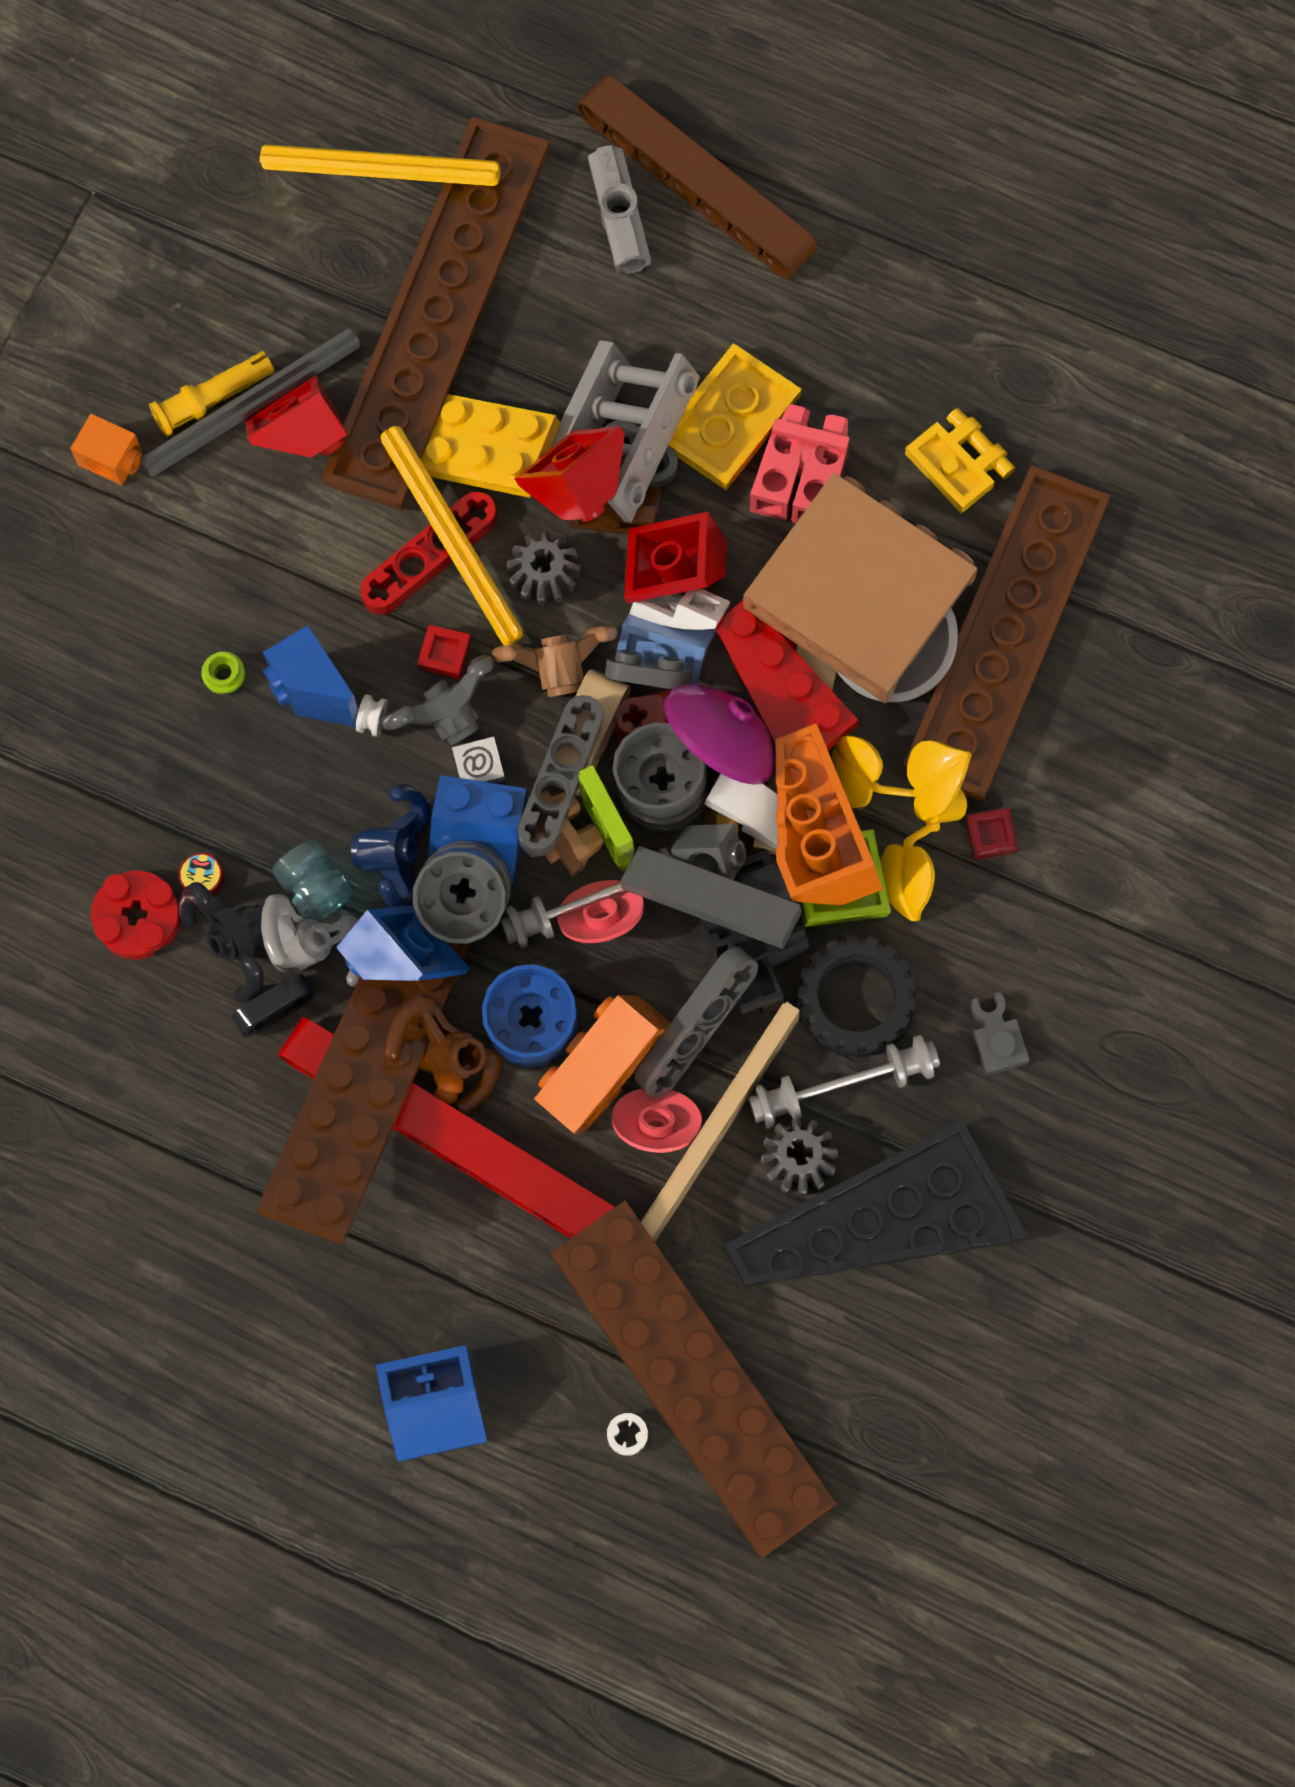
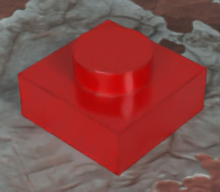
[417,625,471,680]

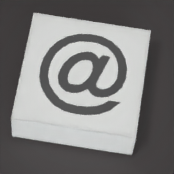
[452,737,505,784]

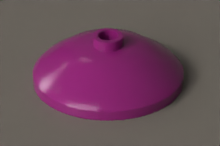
[664,684,776,785]

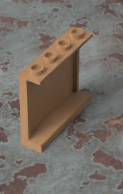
[743,472,977,704]

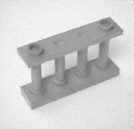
[551,340,700,523]

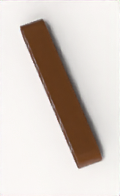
[576,75,818,280]

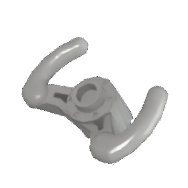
[261,894,359,987]

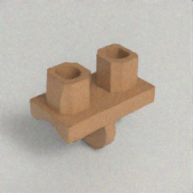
[527,790,604,877]

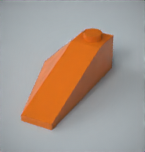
[776,723,883,906]

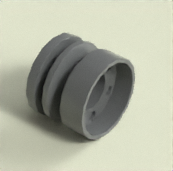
[613,722,711,834]
[413,840,511,944]

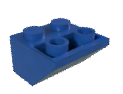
[375,1345,488,1462]

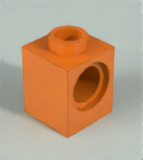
[70,414,142,486]

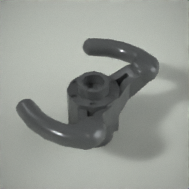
[381,654,495,745]

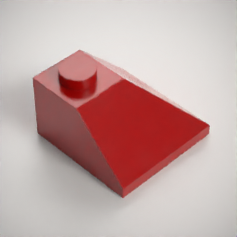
[245,375,347,458]
[514,426,625,522]
[624,512,727,603]

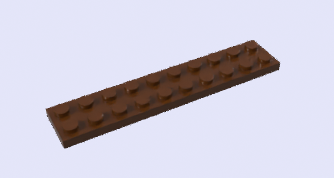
[322,117,550,511]

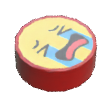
[179,853,224,896]

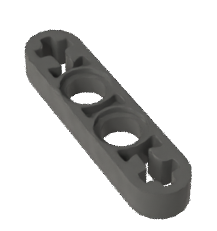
[518,695,603,857]
[635,947,758,1098]

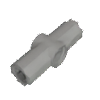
[588,145,651,274]

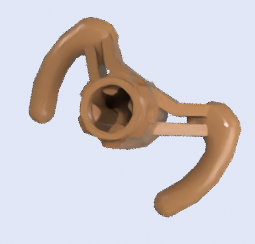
[491,624,619,697]

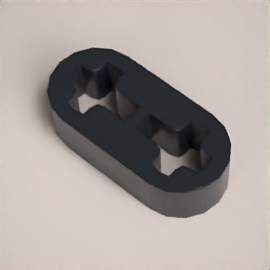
[232,974,315,1038]

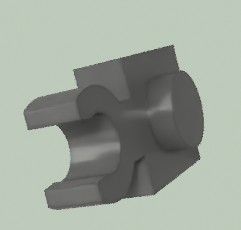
[971,992,1030,1076]

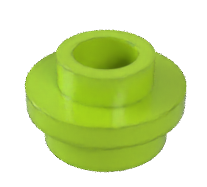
[201,652,245,694]

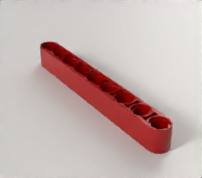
[277,1017,615,1238]

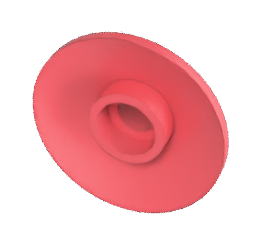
[557,880,644,943]
[612,1089,702,1153]

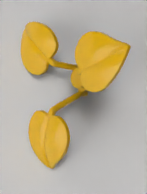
[832,736,972,921]

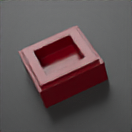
[966,807,1019,860]

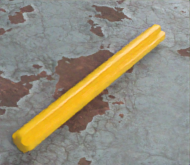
[260,145,501,186]
[381,426,523,645]

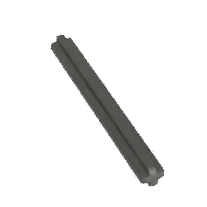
[141,328,361,476]

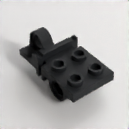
[700,850,809,1015]

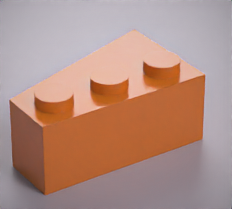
[534,995,671,1134]

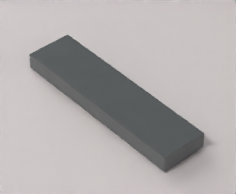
[620,846,802,949]

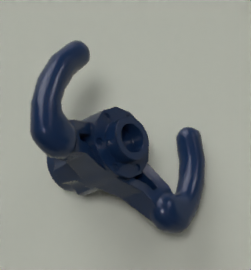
[351,784,430,907]

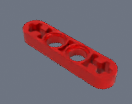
[360,492,497,615]

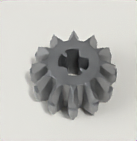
[507,530,580,606]
[761,1118,838,1196]

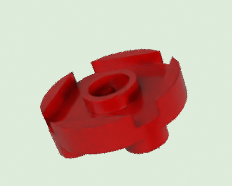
[91,871,180,960]

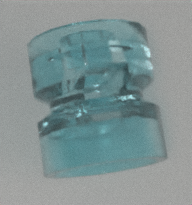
[272,840,353,921]

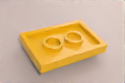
[668,343,802,491]
[421,394,561,498]

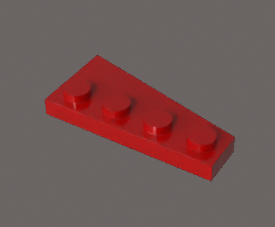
[715,601,859,751]

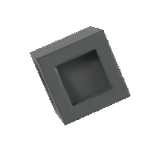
[671,823,746,880]

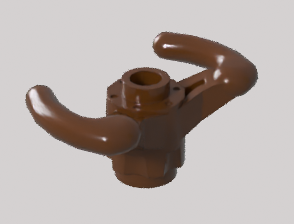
[384,994,503,1115]

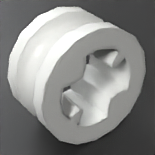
[356,694,388,737]
[607,1413,648,1456]

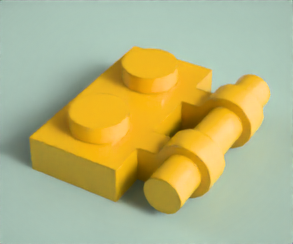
[905,408,1016,514]

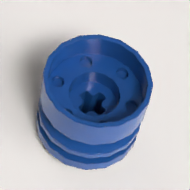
[482,964,579,1068]

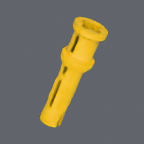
[149,350,275,438]

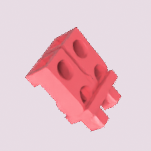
[750,404,850,524]

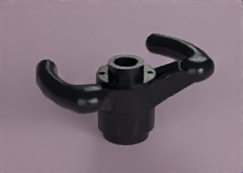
[179,882,264,1003]

